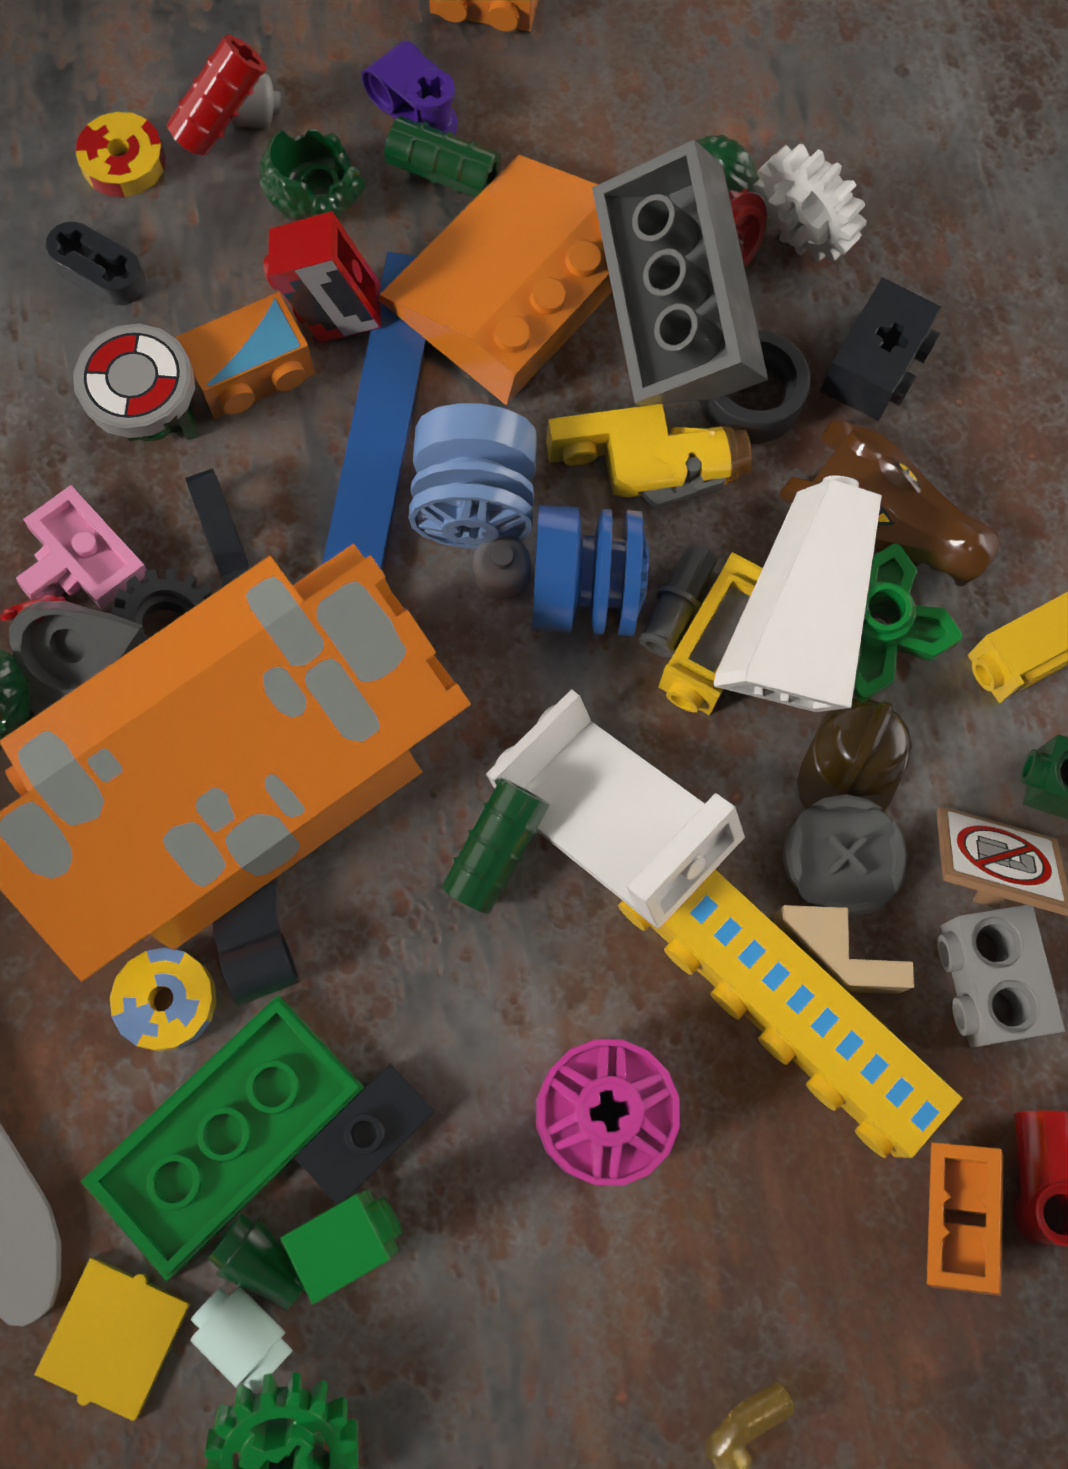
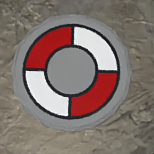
[73,323,195,438]

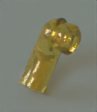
[706,1382,794,1469]

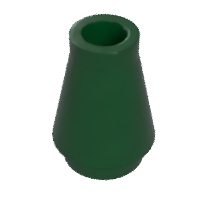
[207,1213,304,1311]

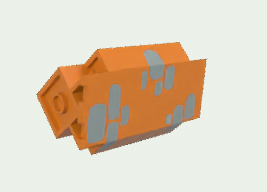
[0,543,471,982]

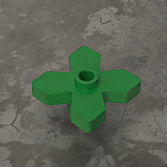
[853,544,963,702]

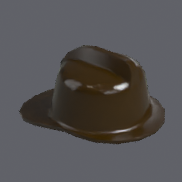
[797,699,912,812]

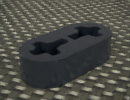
[45,222,146,305]

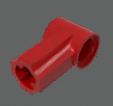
[1013,1110,1068,1247]

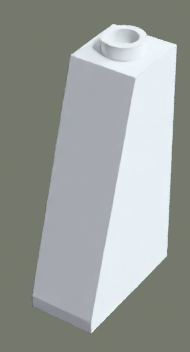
[714,476,882,712]

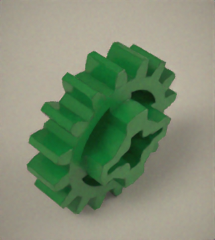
[204,1372,358,1469]

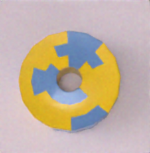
[110,947,217,1052]

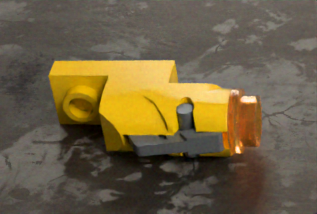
[546,404,752,508]

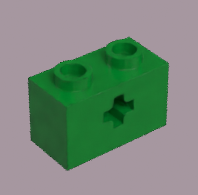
[280,1190,403,1305]

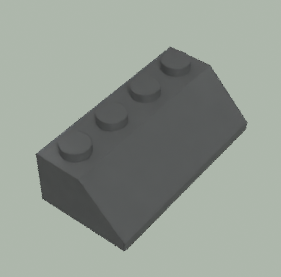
[592,139,768,406]

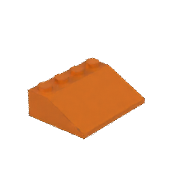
[379,155,613,405]

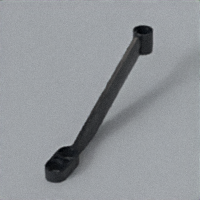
[185,468,299,1006]

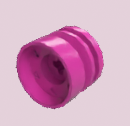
[536,1039,680,1186]

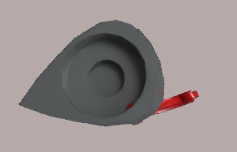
[0,595,143,701]

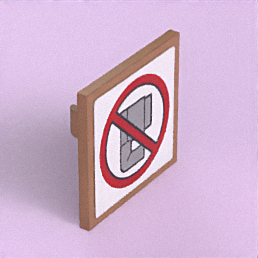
[937,806,1068,916]

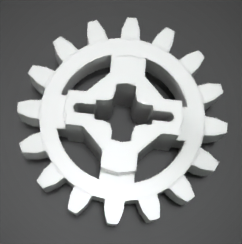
[754,144,867,262]

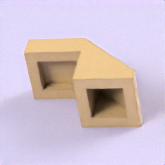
[773,905,914,994]

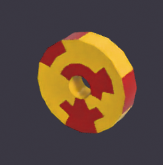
[75,111,166,197]

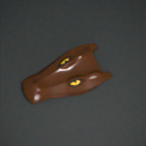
[780,421,1000,587]

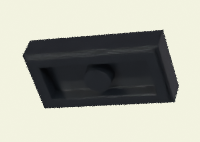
[294,1064,436,1205]

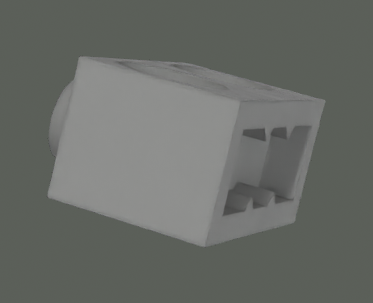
[937,905,1066,1048]

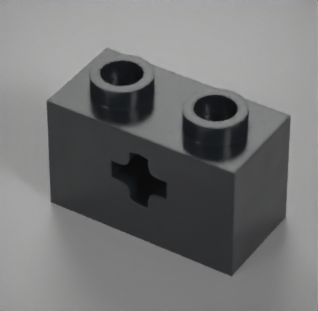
[820,277,942,421]

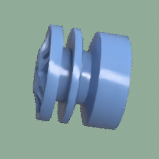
[408,403,537,548]

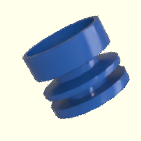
[532,505,649,636]

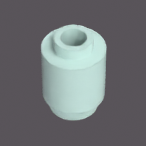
[190,1287,293,1393]

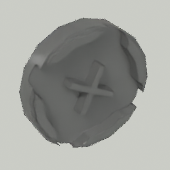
[782,795,908,918]

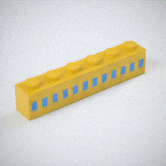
[618,869,963,1158]

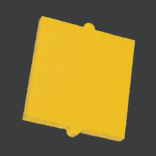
[34,1257,191,1422]

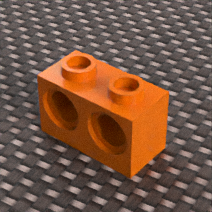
[927,1142,1004,1296]

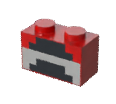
[263,211,381,343]

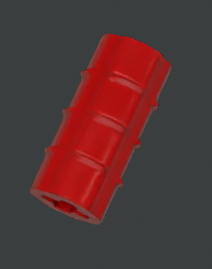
[167,34,267,157]

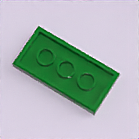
[80,995,365,1281]

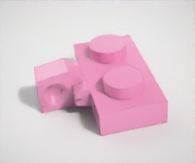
[16,485,147,610]

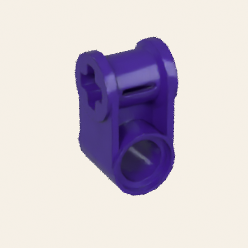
[361,40,458,135]

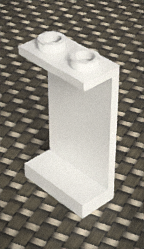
[486,689,745,929]

